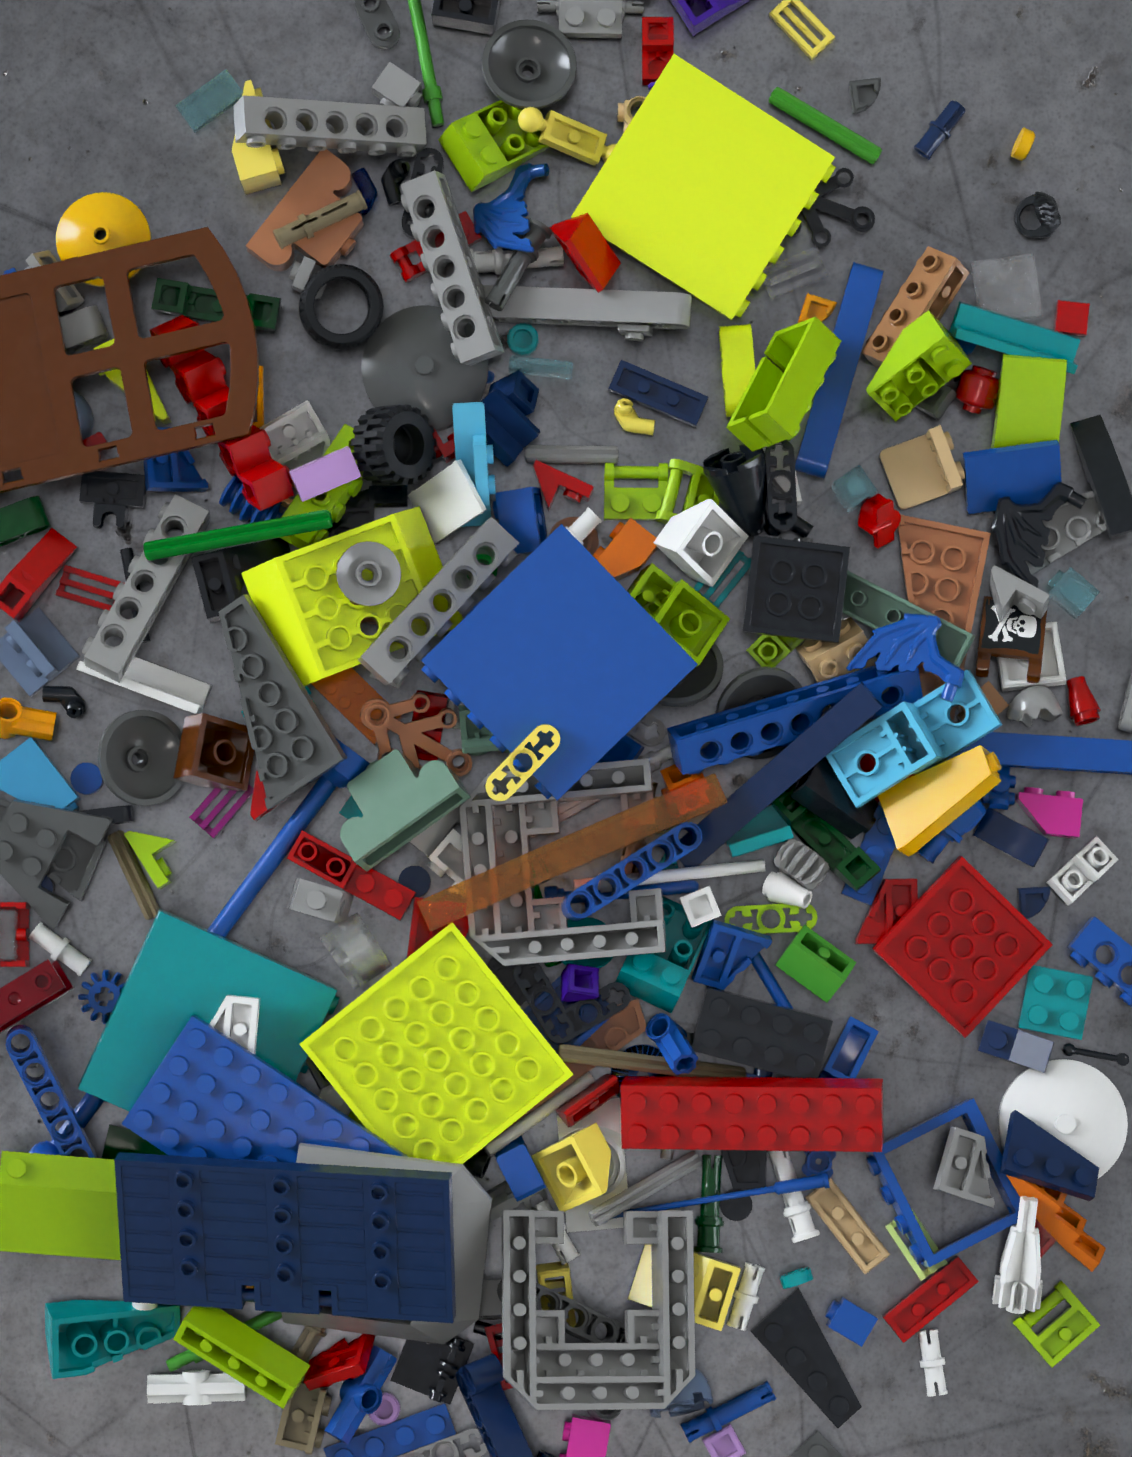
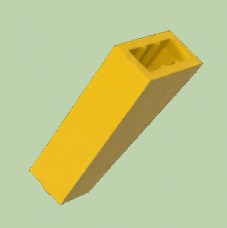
[878,745,1001,857]

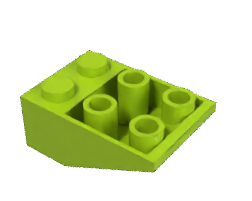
[438,100,550,192]
[866,310,972,421]

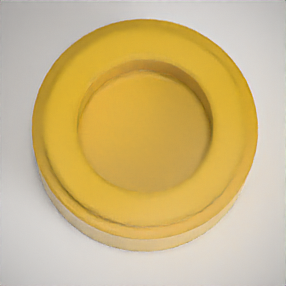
[1011,128,1035,161]

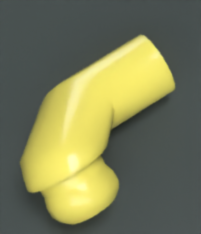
[614,398,655,436]

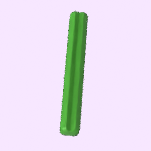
[769,87,882,164]

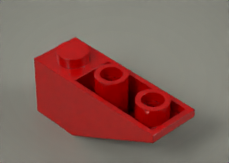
[0,528,78,622]

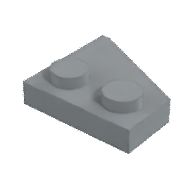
[933,1127,995,1208]

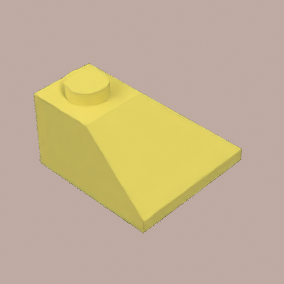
[531,1123,611,1212]

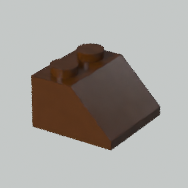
[173,713,255,791]

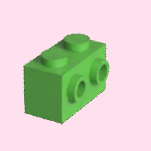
[775,924,857,1003]

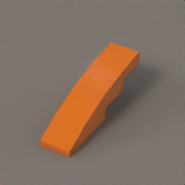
[1007,1175,1106,1272]

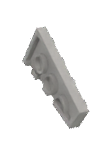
[1025,480,1132,575]

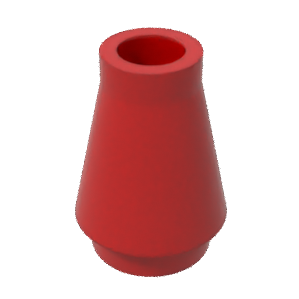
[1066,676,1101,726]

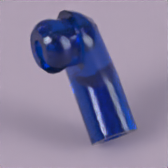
[351,168,378,215]

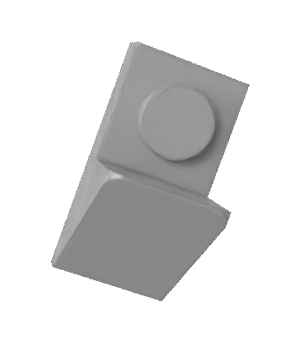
[989,565,1050,622]

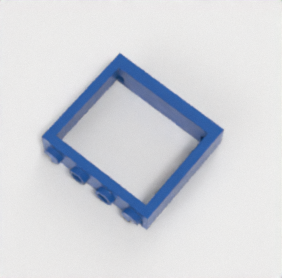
[866,1098,1020,1267]

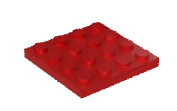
[872,856,1053,1038]

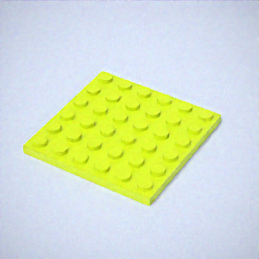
[299,922,574,1164]

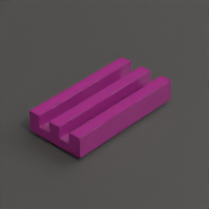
[189,784,254,838]

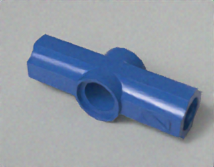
[324,1345,397,1445]

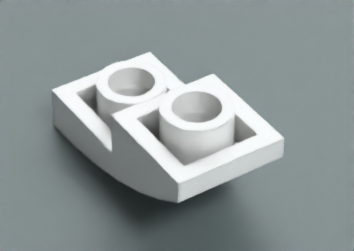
[1046,836,1119,906]

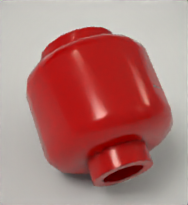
[956,365,999,414]

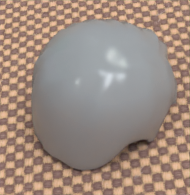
[1007,685,1063,727]

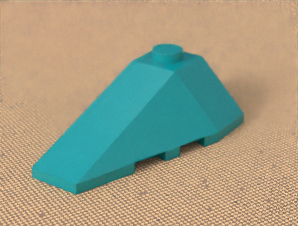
[45,1300,180,1379]

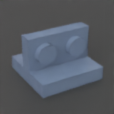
[0,607,80,697]

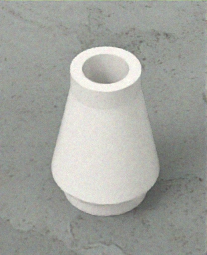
[762,872,812,909]

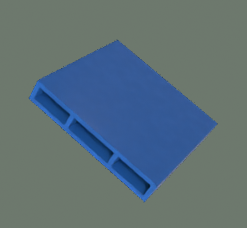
[421,524,698,801]

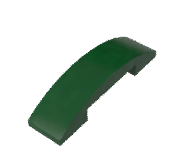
[151,278,281,330]
[771,782,881,891]

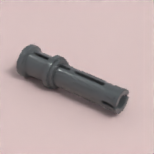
[485,218,552,311]

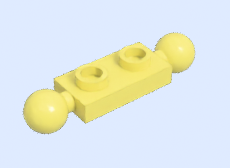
[518,107,616,166]

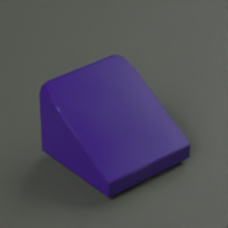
[561,963,599,1002]

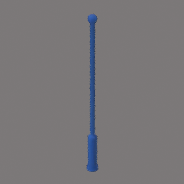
[605,1172,830,1223]

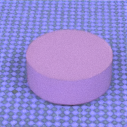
[368,1392,400,1426]

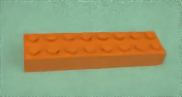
[311,668,403,746]

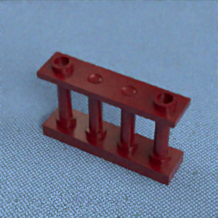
[0,959,75,1033]

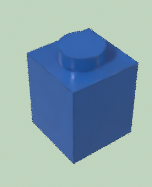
[825,1297,878,1347]

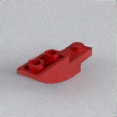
[287,830,416,921]

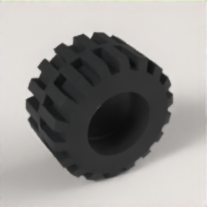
[351,404,437,486]

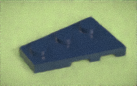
[1000,1110,1099,1201]

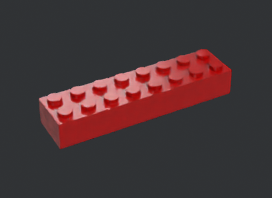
[620,1076,884,1152]

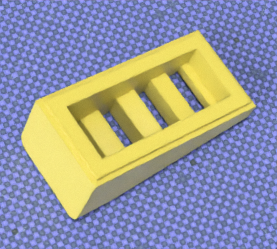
[536,1261,576,1327]

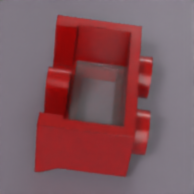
[0,902,30,967]

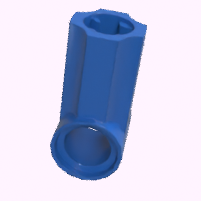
[646,1013,698,1075]

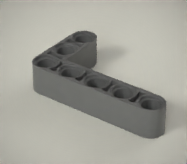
[497,1280,625,1420]

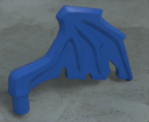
[473,163,550,253]
[846,614,964,703]

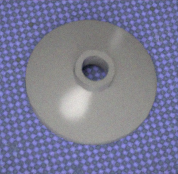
[336,541,401,606]

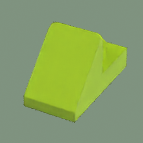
[124,831,176,889]

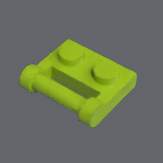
[655,459,720,524]
[604,463,668,521]
[1013,1281,1100,1368]

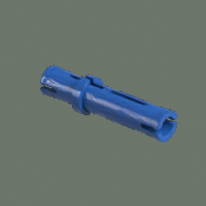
[680,1381,776,1443]

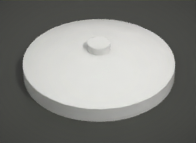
[997,1059,1128,1178]

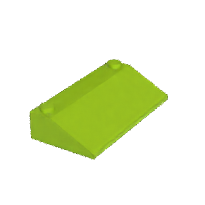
[0,1151,121,1260]

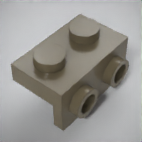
[275,1382,332,1455]

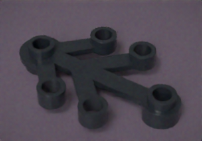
[786,168,875,248]

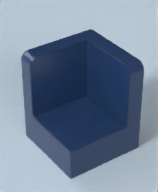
[488,370,539,416]

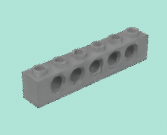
[233,95,427,157]
[400,170,505,366]
[82,494,210,683]
[358,517,519,686]

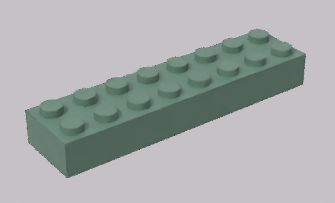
[843,570,975,667]

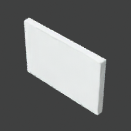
[408,459,487,545]

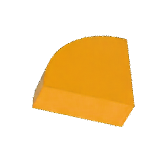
[798,293,837,323]

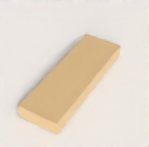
[805,1178,890,1274]

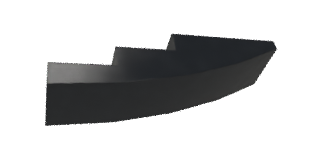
[1070,415,1132,538]

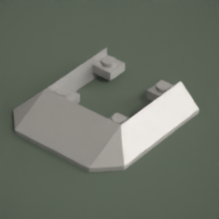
[459,758,666,966]
[281,1143,492,1344]
[502,1210,695,1410]

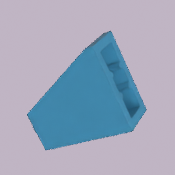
[0,737,81,811]

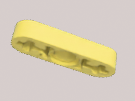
[485,724,560,801]

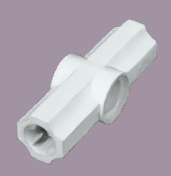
[147,1370,247,1405]

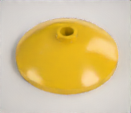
[56,192,151,287]

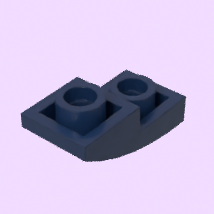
[973,807,1049,867]

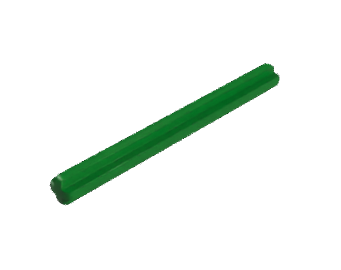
[143,510,332,560]

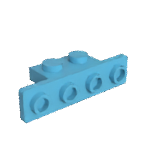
[452,402,496,527]

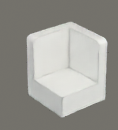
[678,886,722,928]

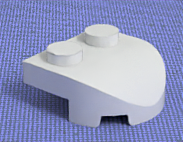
[259,400,330,470]

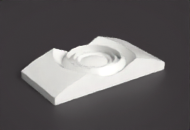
[557,1098,630,1233]

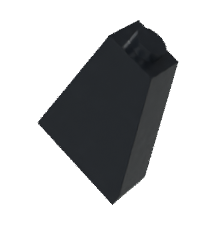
[790,756,879,840]

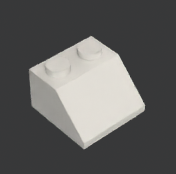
[653,499,749,587]

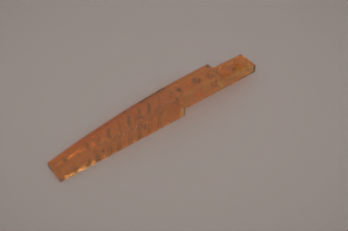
[417,773,728,932]

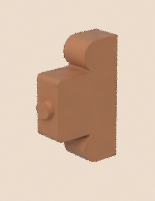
[246,149,364,271]

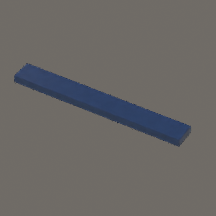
[679,682,883,867]

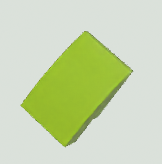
[991,354,1067,449]
[627,563,730,667]

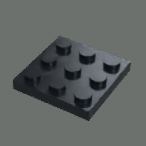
[743,536,850,643]

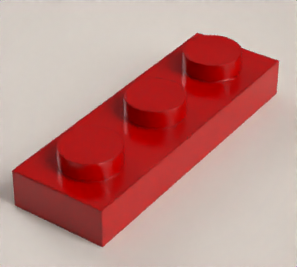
[882,1256,979,1343]

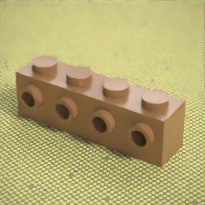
[861,246,969,368]

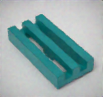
[693,550,751,608]

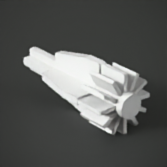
[992,1196,1043,1314]

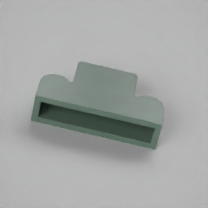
[340,749,471,872]

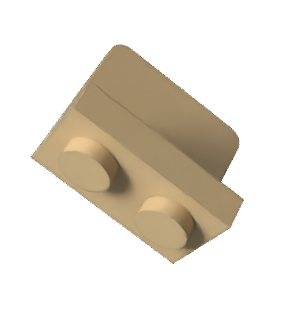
[879,425,965,510]
[796,617,877,707]

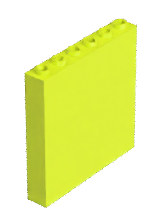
[571,54,836,320]

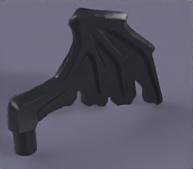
[991,482,1087,587]

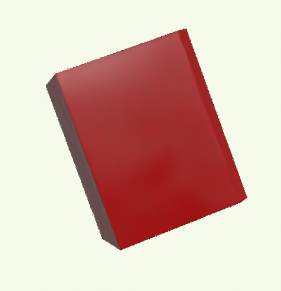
[549,213,621,293]

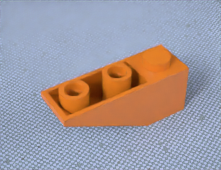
[592,518,658,581]

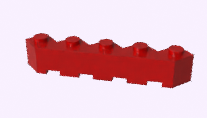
[150,315,294,511]

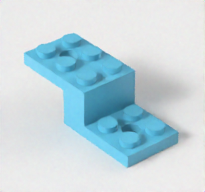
[826,669,1003,808]

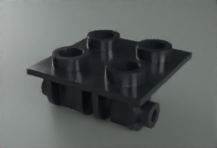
[390,1336,474,1405]

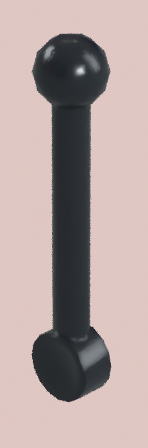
[1063,1043,1129,1066]

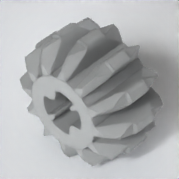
[774,839,829,890]

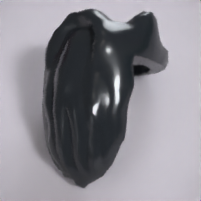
[1014,192,1061,239]

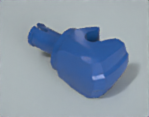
[917,799,987,864]

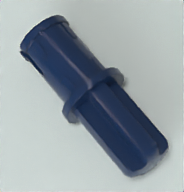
[914,100,966,160]

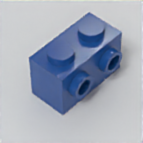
[493,487,548,556]

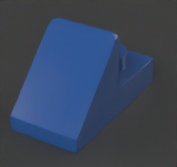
[495,1136,546,1202]

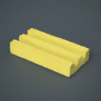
[769,0,835,60]

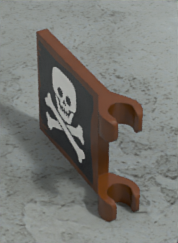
[975,596,1047,683]

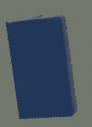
[480,388,540,467]

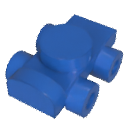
[982,767,1016,810]

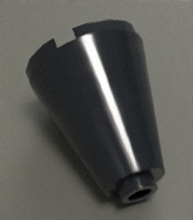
[703,444,768,537]

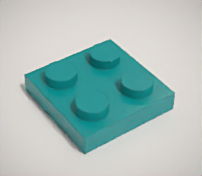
[1017,965,1093,1040]

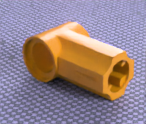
[0,697,57,741]

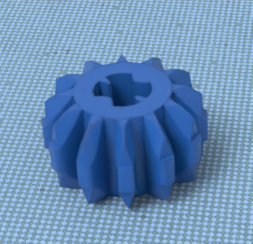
[78,970,125,1024]

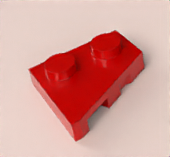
[855,879,918,944]

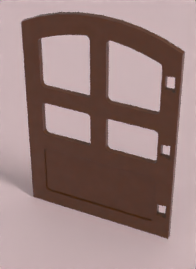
[0,227,259,493]

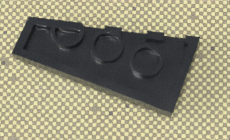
[750,1288,862,1428]

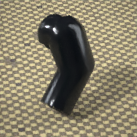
[381,159,410,206]
[764,512,814,538]
[42,686,86,719]

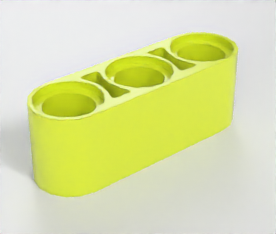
[719,324,755,417]

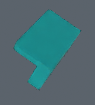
[726,805,794,859]

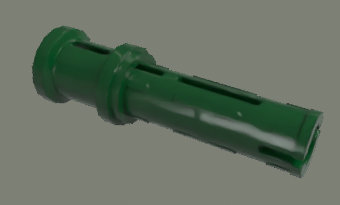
[693,1155,724,1253]

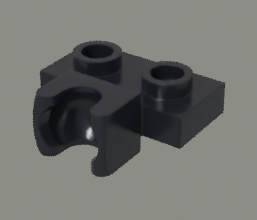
[79,471,146,531]

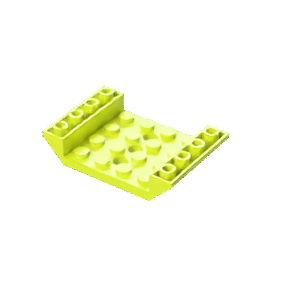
[241,506,463,687]

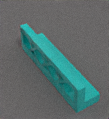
[949,301,1081,374]

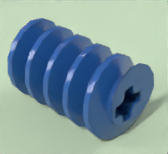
[219,475,285,523]

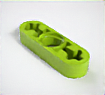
[724,904,817,934]

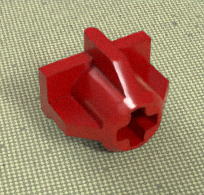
[858,493,901,548]

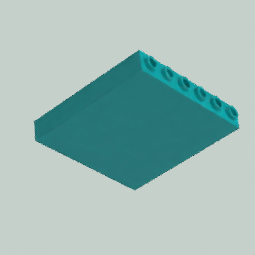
[78,908,340,1111]

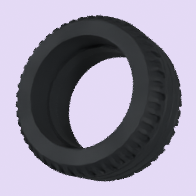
[299,264,384,349]

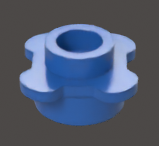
[801,1151,836,1178]

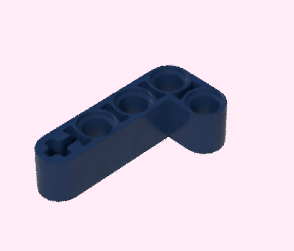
[456,1353,534,1457]

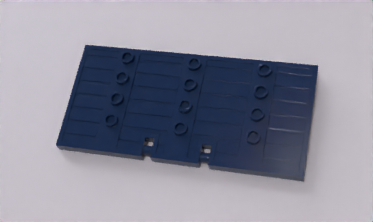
[114,1152,456,1323]

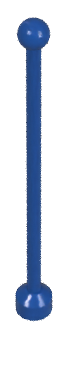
[29,738,370,1155]

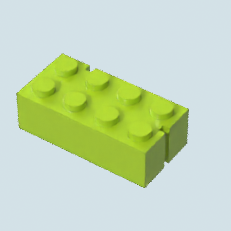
[726,317,841,452]

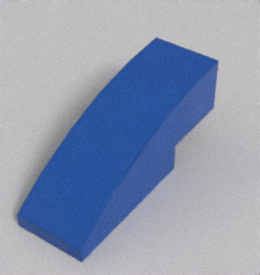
[818,1016,879,1078]

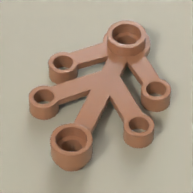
[360,692,472,776]

